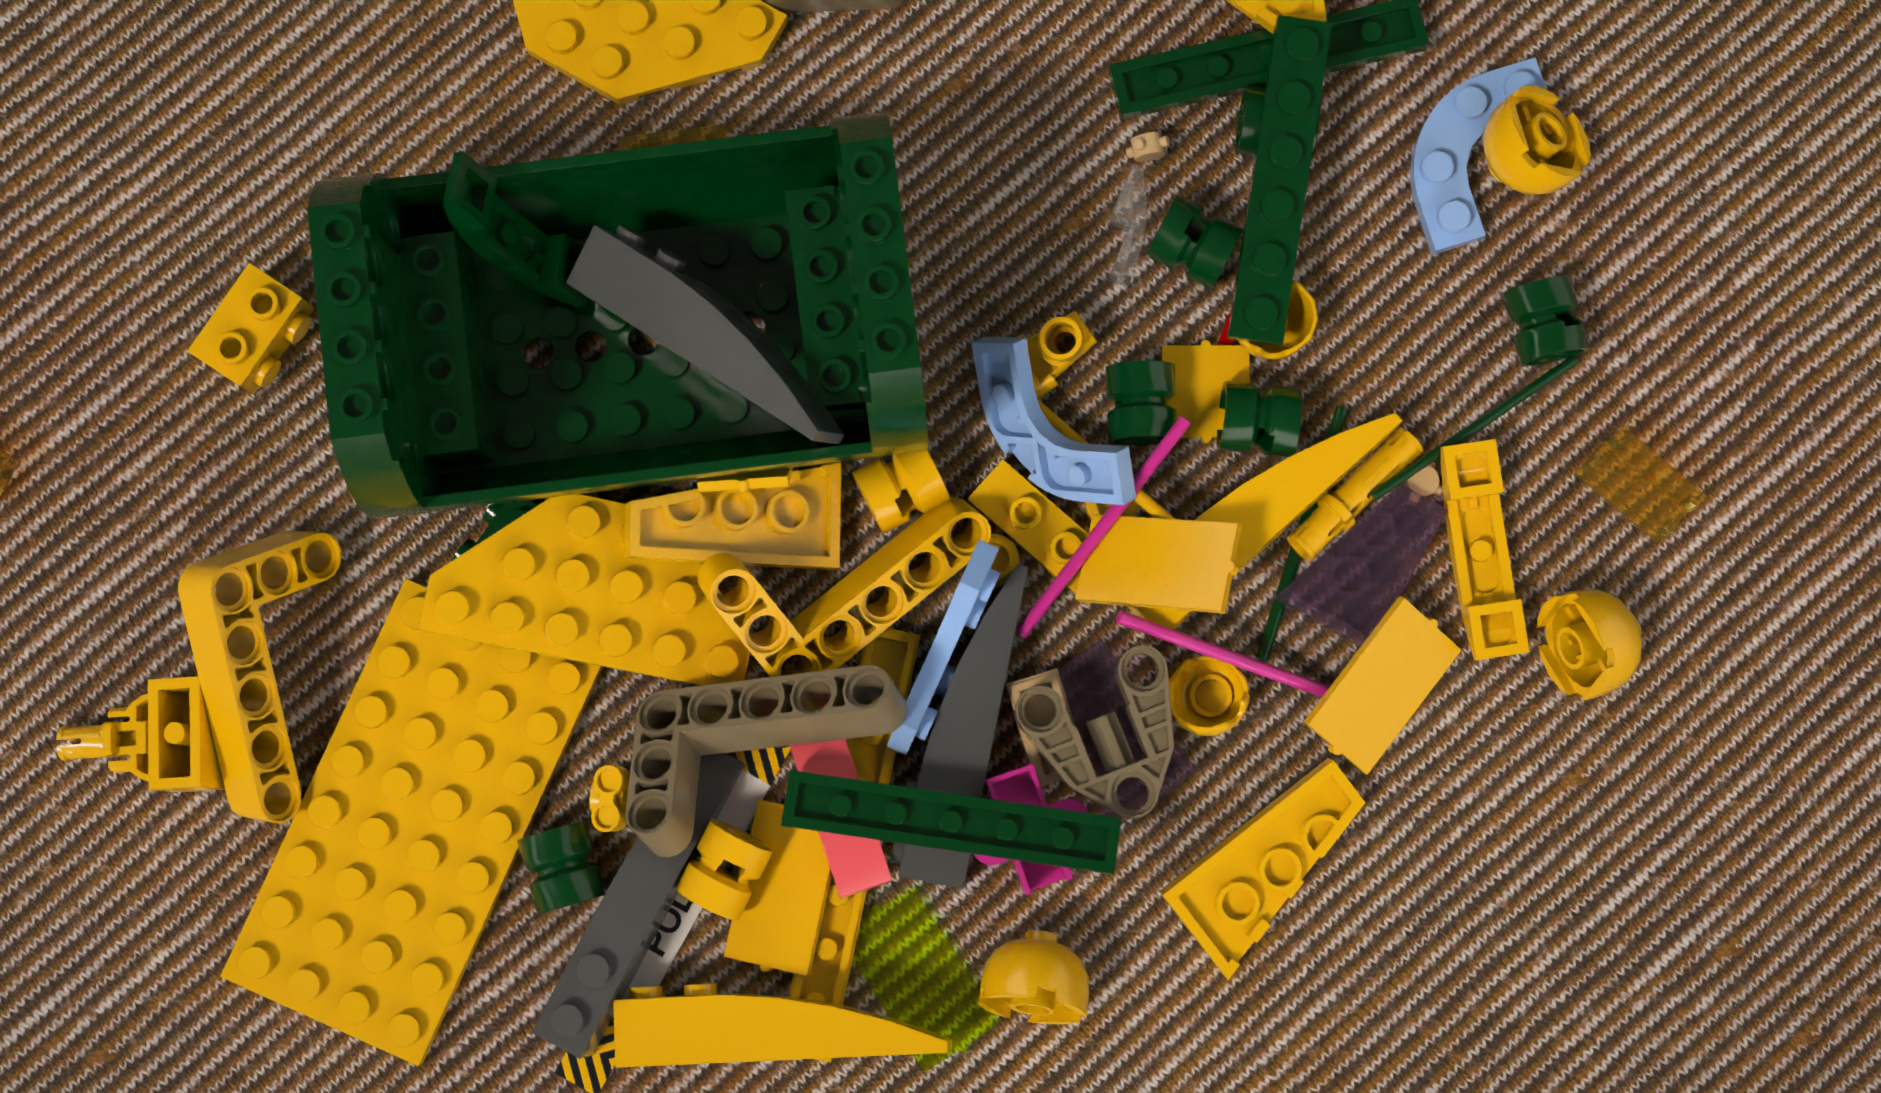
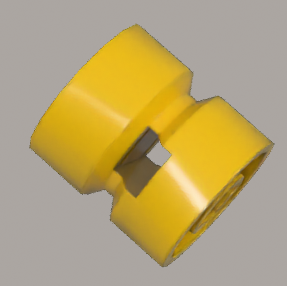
[852,451,951,534]
[676,819,773,921]

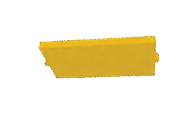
[1075,514,1242,614]
[1304,596,1461,775]
[724,799,832,976]

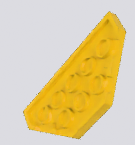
[513,0,788,105]
[418,494,750,686]

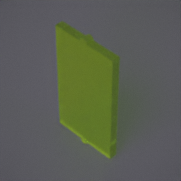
[853,887,1000,1073]

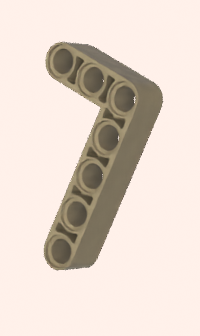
[625,665,908,858]

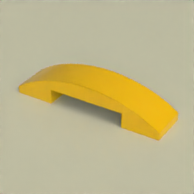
[1440,439,1530,660]

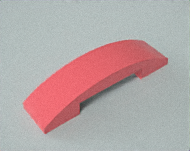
[790,703,892,899]

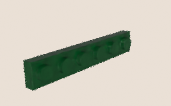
[1108,0,1429,120]
[1227,15,1332,346]
[781,770,1122,875]

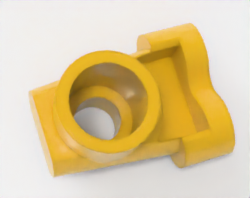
[1017,311,1097,398]
[589,765,630,832]

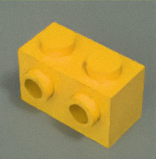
[187,263,314,395]

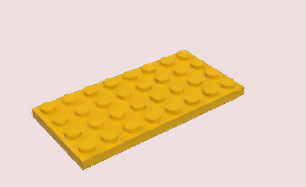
[220,578,603,1066]

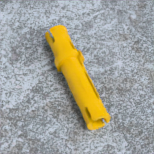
[1287,427,1424,562]

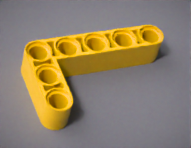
[698,497,991,677]
[178,530,342,824]

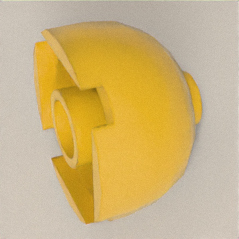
[1482,85,1591,195]
[1537,590,1642,700]
[978,930,1089,1025]

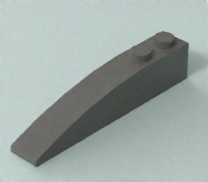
[566,224,845,445]
[890,565,1028,889]
[531,753,745,1059]

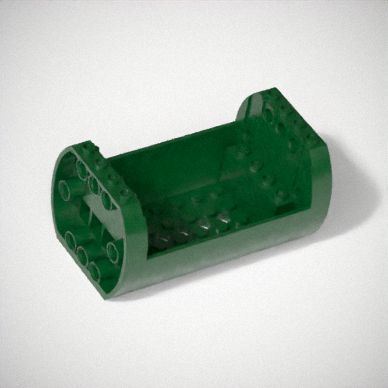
[307,111,928,519]

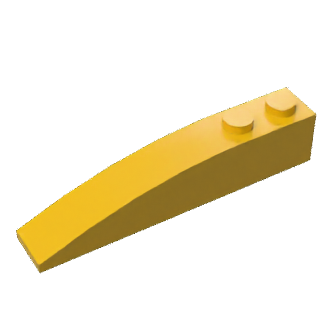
[1127,413,1403,643]
[613,983,953,1068]

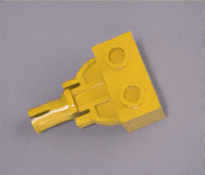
[56,676,225,792]

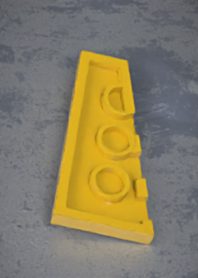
[624,462,841,570]
[1159,758,1366,980]

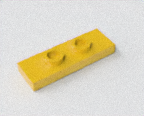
[967,459,1090,606]

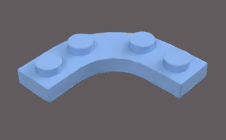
[1410,57,1547,255]
[971,337,1136,505]
[887,540,1000,755]

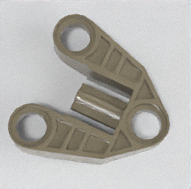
[1014,645,1174,819]

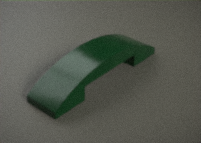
[443,151,588,307]

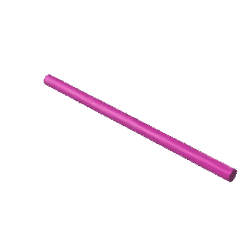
[1015,415,1191,638]
[1116,610,1330,697]

